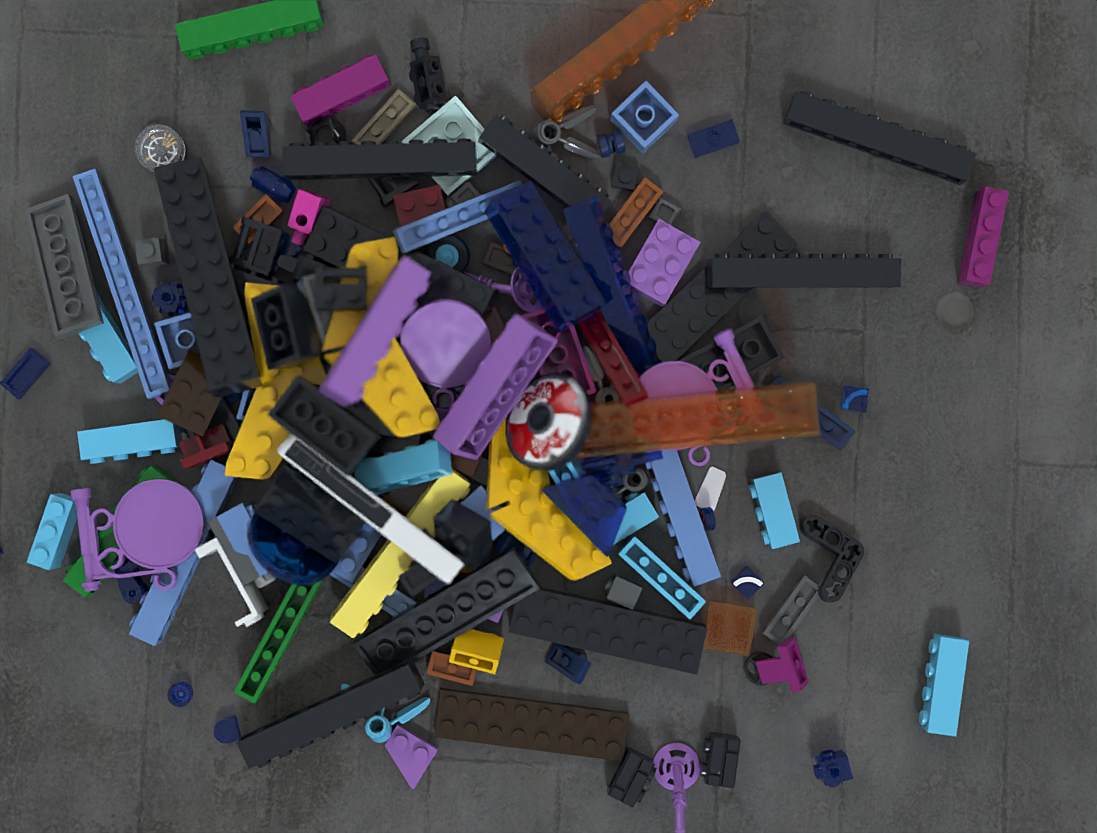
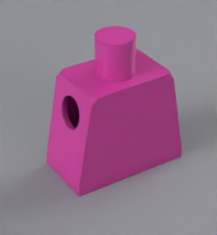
[288,189,331,246]

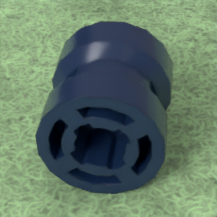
[596,129,625,159]

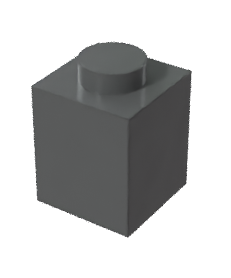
[135,237,170,268]
[604,574,643,610]

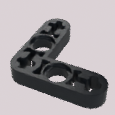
[799,515,864,603]

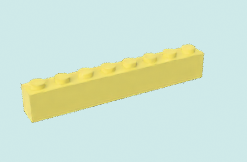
[330,467,470,639]

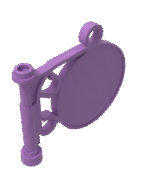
[400,299,491,436]
[630,328,773,466]
[70,479,205,592]

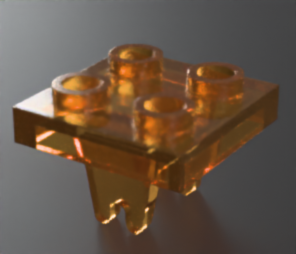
[703,600,757,656]

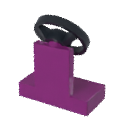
[744,637,809,692]

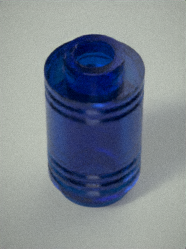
[250,166,296,203]

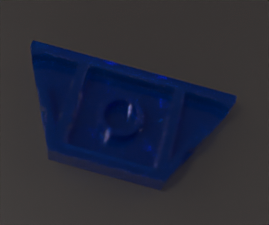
[542,472,627,557]

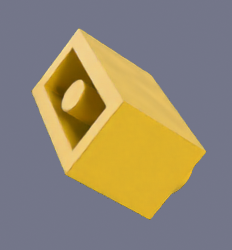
[449,628,505,674]

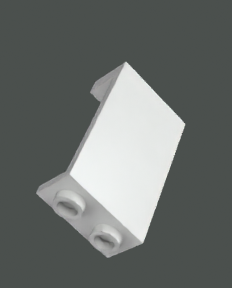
[195,538,269,627]

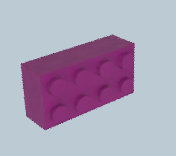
[521,301,597,395]

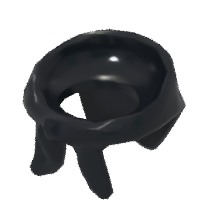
[304,115,347,146]

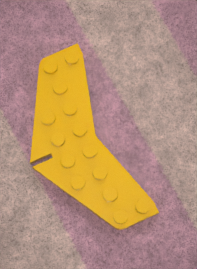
[322,237,440,437]
[225,283,327,479]
[486,417,612,580]

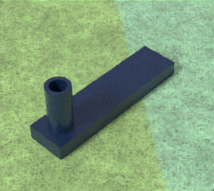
[763,375,856,451]

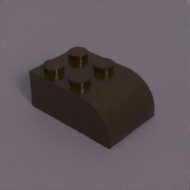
[157,346,222,436]

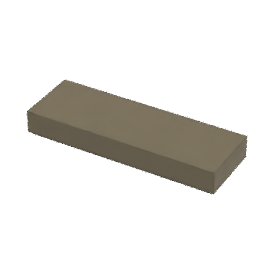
[352,88,417,145]

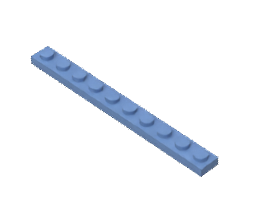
[73,169,171,399]

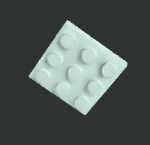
[402,96,496,197]

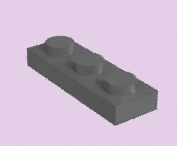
[762,575,819,645]

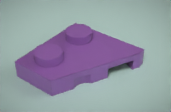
[385,723,438,789]

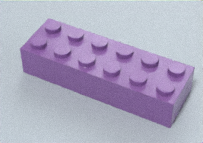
[318,257,431,407]
[433,314,558,460]

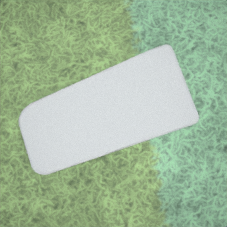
[695,467,726,513]

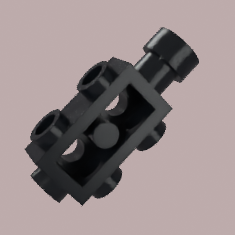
[409,37,448,113]

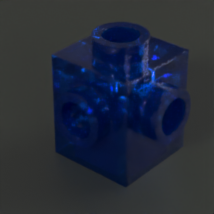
[152,281,188,317]
[813,750,853,787]

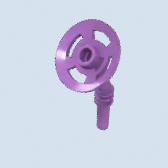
[464,265,546,313]
[654,743,700,833]

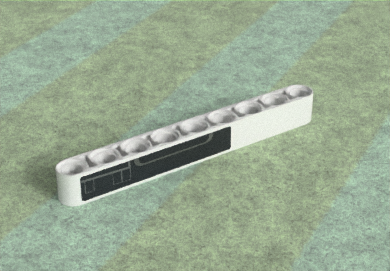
[277,433,464,584]

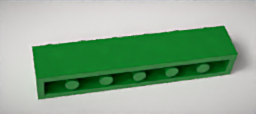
[175,0,325,60]
[62,465,180,598]
[234,574,328,704]

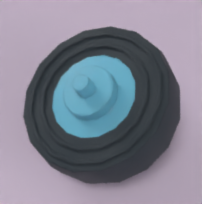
[427,234,470,272]

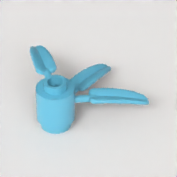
[341,684,430,743]

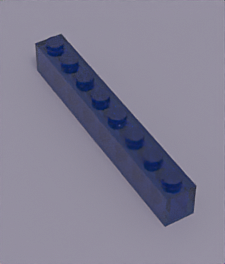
[563,196,663,378]

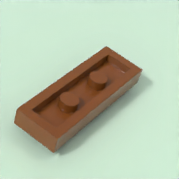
[602,178,664,249]

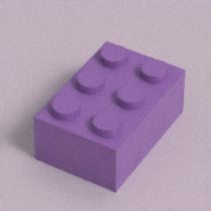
[622,219,701,308]

